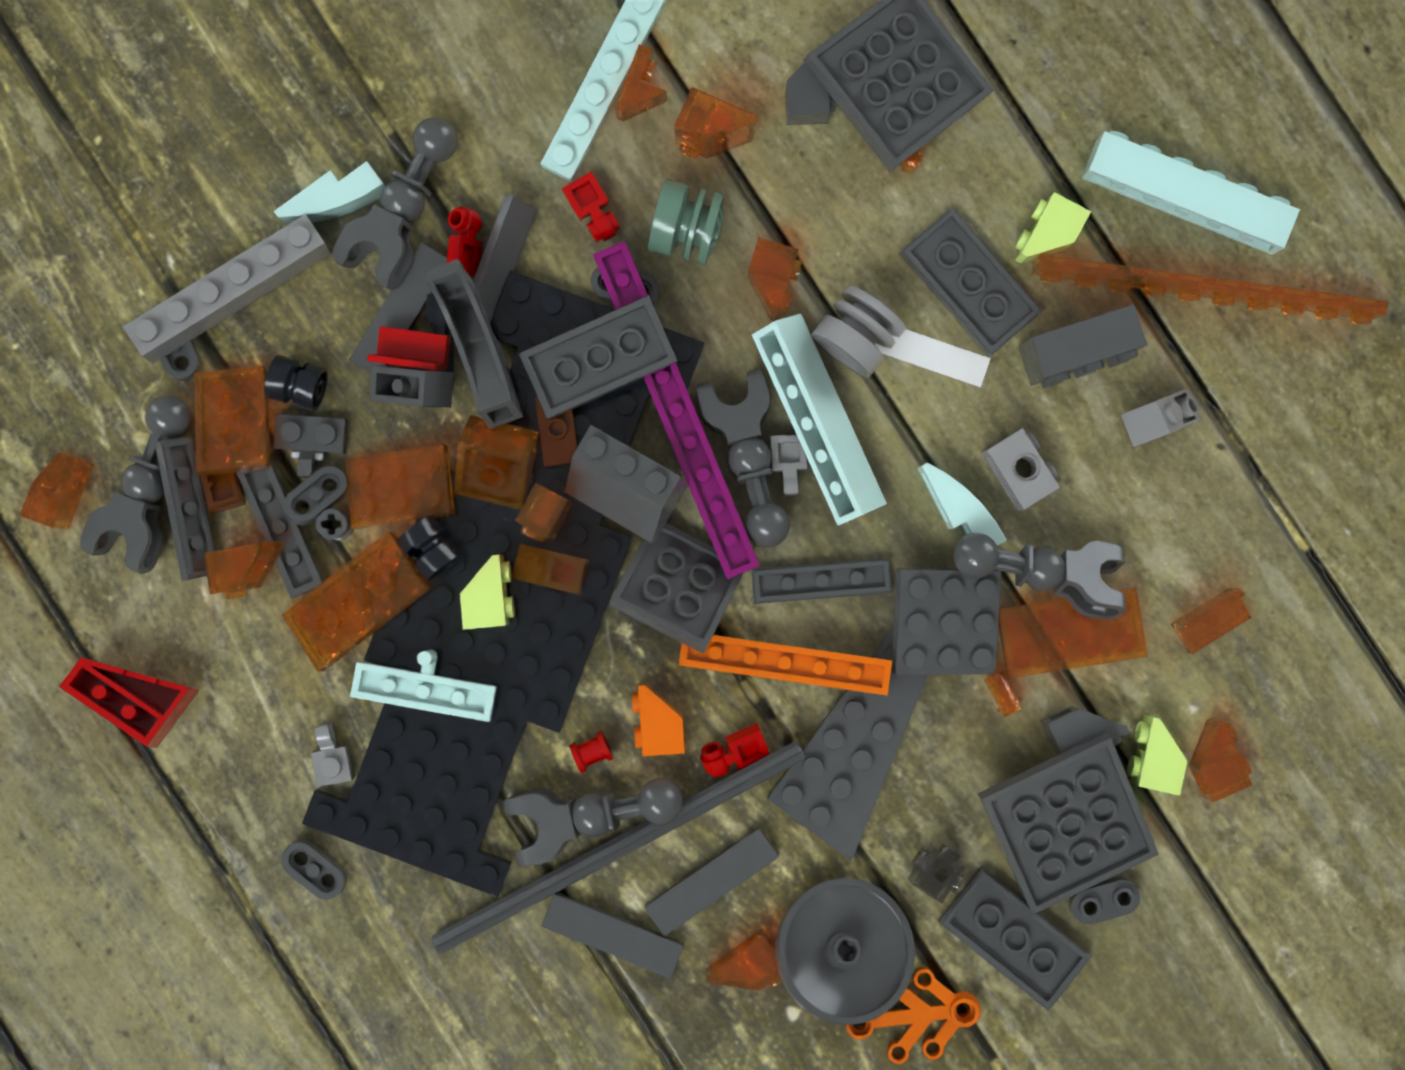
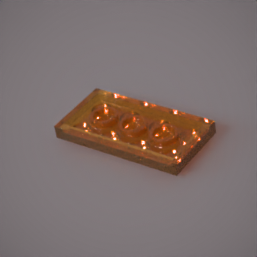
[282,531,431,672]
[998,588,1148,678]

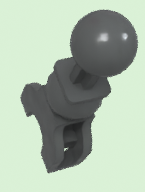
[333,117,458,290]
[696,368,790,547]
[80,395,192,574]
[953,533,1127,620]
[503,778,683,867]

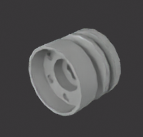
[811,285,906,378]

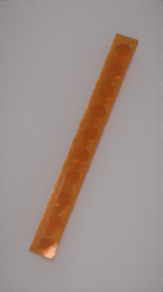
[1031,254,1388,324]

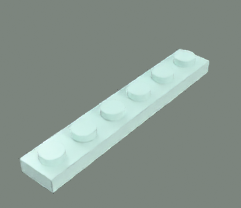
[540,0,666,183]

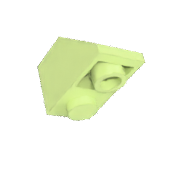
[1015,192,1091,263]
[460,555,515,630]
[1127,714,1187,796]

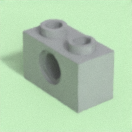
[981,428,1060,511]

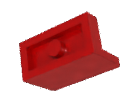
[367,326,451,371]

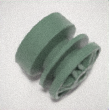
[648,179,724,266]

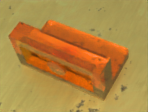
[1171,588,1252,654]

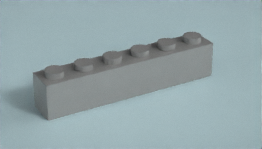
[123,214,331,364]

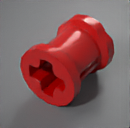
[569,730,614,773]

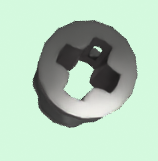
[315,508,355,541]

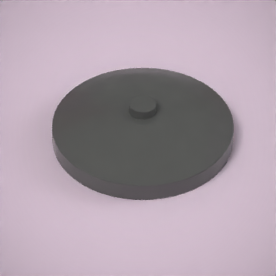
[775,878,915,1025]

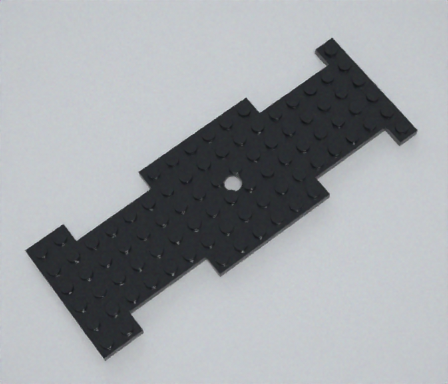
[302,271,705,897]

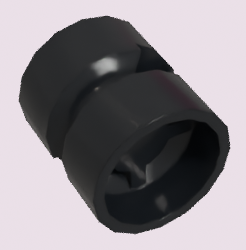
[264,355,328,412]
[396,515,463,582]

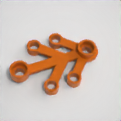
[845,966,981,1064]

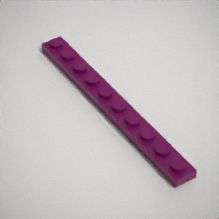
[593,241,760,579]

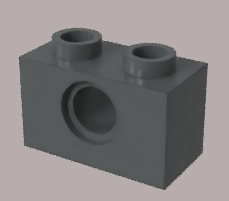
[370,366,454,408]

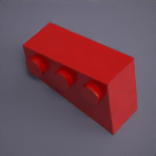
[59,658,199,748]

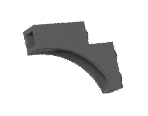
[425,259,523,429]

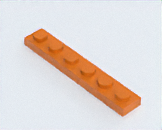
[679,635,892,696]

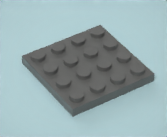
[804,0,994,172]
[978,733,1159,915]

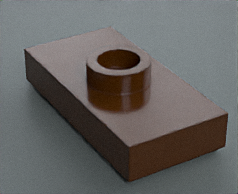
[535,397,578,467]
[194,438,246,514]

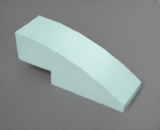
[274,161,386,225]
[917,463,1007,546]

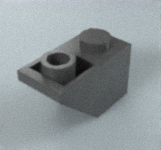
[785,62,836,125]
[1040,706,1130,755]

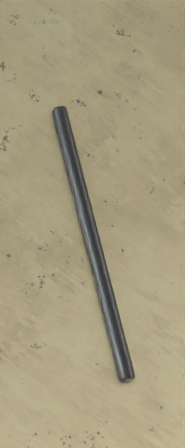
[432,741,806,954]

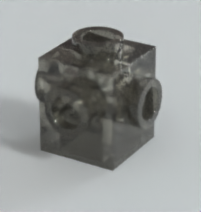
[908,843,965,904]

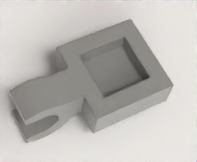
[770,435,807,497]
[311,723,354,787]

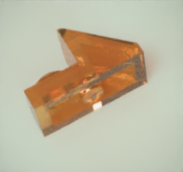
[615,44,667,122]

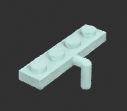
[350,650,497,722]

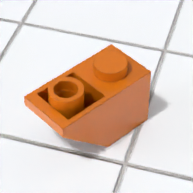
[632,683,685,756]

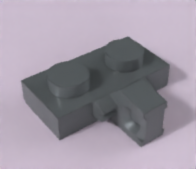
[273,414,348,478]

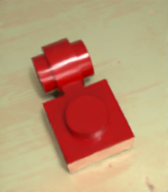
[561,171,620,243]
[447,206,482,276]
[700,723,770,777]

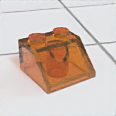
[674,87,757,158]
[454,415,539,510]

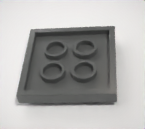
[608,523,743,654]
[891,568,1001,675]

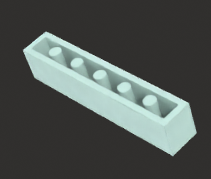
[1081,131,1300,255]
[752,313,887,526]

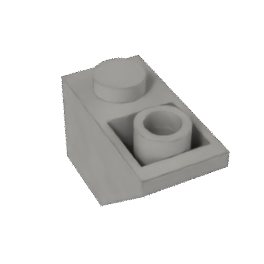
[1121,388,1201,447]

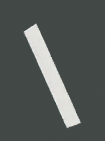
[875,329,991,387]

